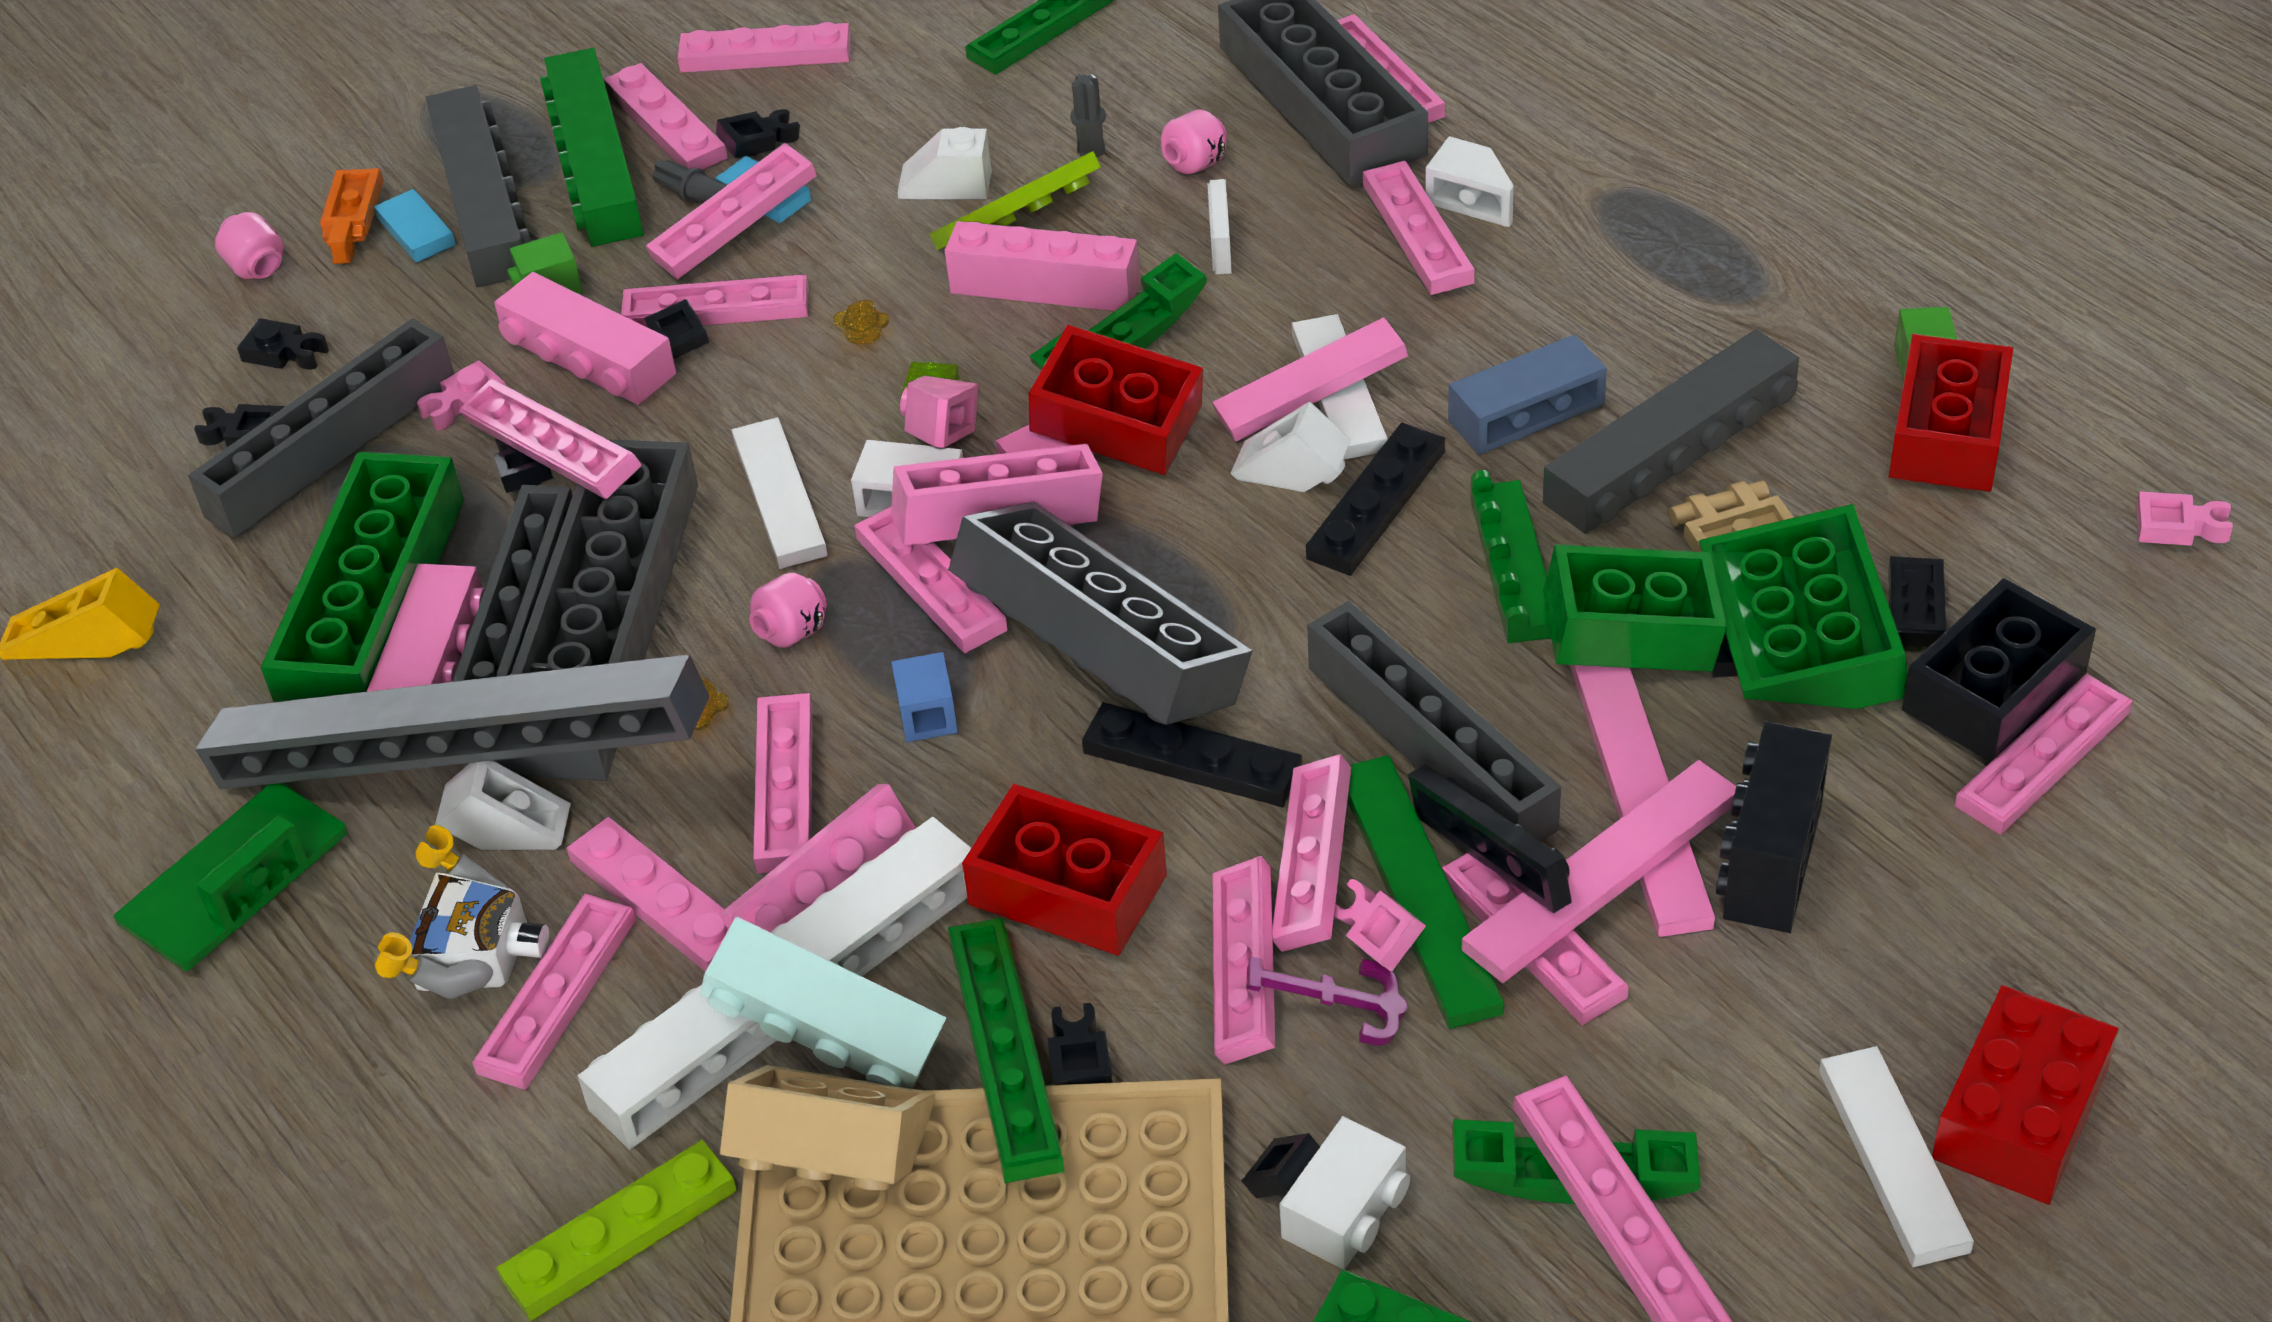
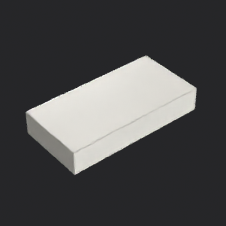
[1207,179,1232,275]

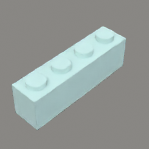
[700,916,947,1089]

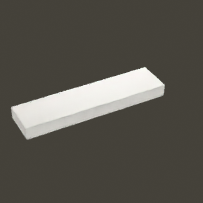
[1292,314,1388,460]
[731,417,828,569]
[1819,1046,1974,1268]

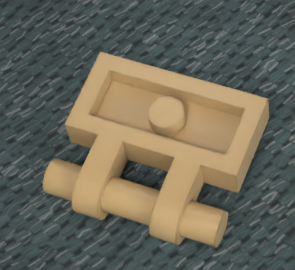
[1668,480,1794,552]

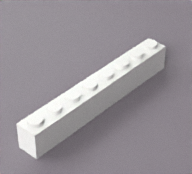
[577,817,971,1150]

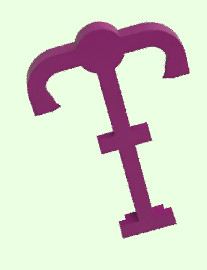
[1246,956,1407,1046]

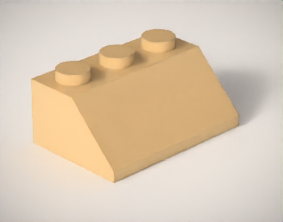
[720,1065,935,1190]

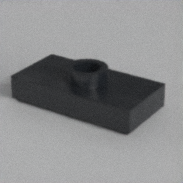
[1888,556,1946,647]

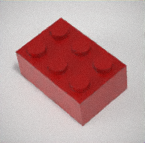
[1028,324,1203,475]
[1888,334,2014,492]
[962,783,1167,956]
[1932,985,2119,1205]

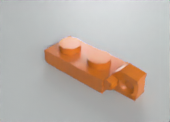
[320,168,384,264]

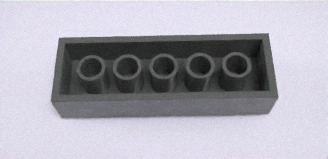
[1218,0,1428,185]
[948,502,1253,725]

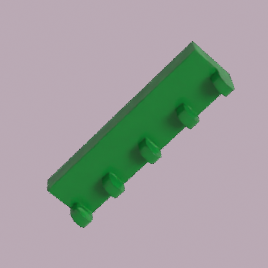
[1470,470,1551,644]

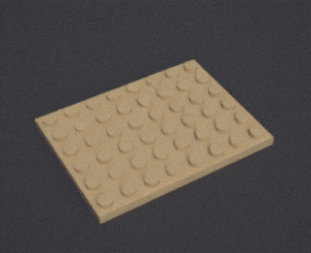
[730,1078,1229,1322]

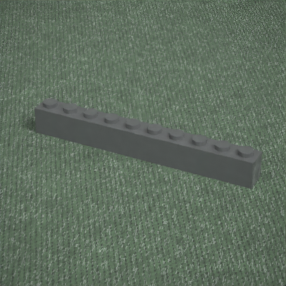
[195,654,710,789]

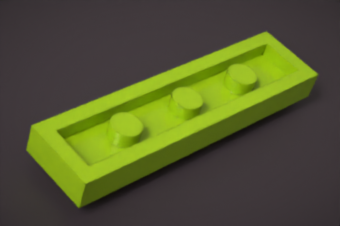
[929,151,1101,250]
[496,1139,737,1322]

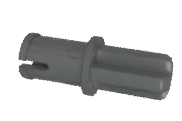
[1070,73,1106,158]
[652,160,728,204]

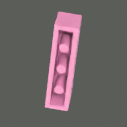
[945,221,1140,311]
[494,272,677,405]
[891,444,1103,545]
[367,564,485,692]

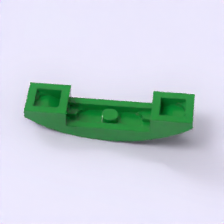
[1030,252,1207,370]
[1452,1119,1701,1204]

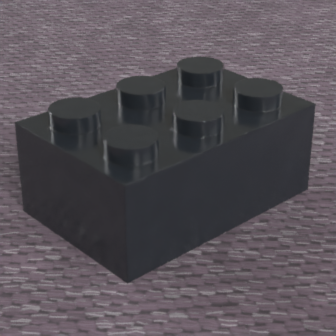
[1902,578,2096,762]
[1716,721,1832,933]

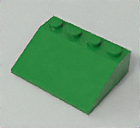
[1699,504,1908,709]

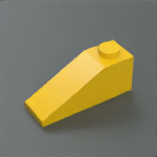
[0,567,160,660]

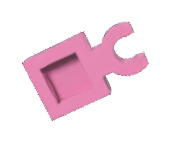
[417,360,506,431]
[2136,491,2233,546]
[1334,879,1426,972]

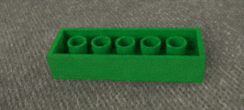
[260,452,464,702]

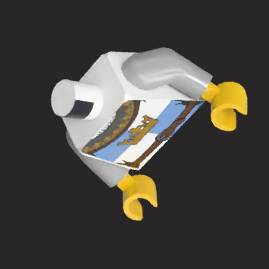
[375,825,549,999]

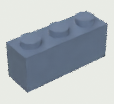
[1448,334,1607,455]

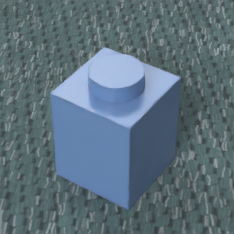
[891,652,958,742]

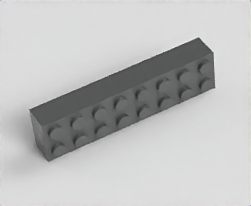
[499,439,698,781]

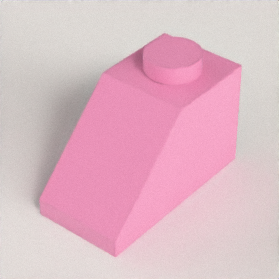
[900,376,979,448]

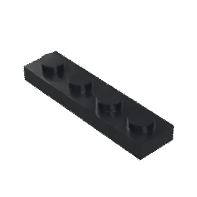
[1306,422,1445,576]
[1082,702,1302,807]
[1408,764,1572,913]

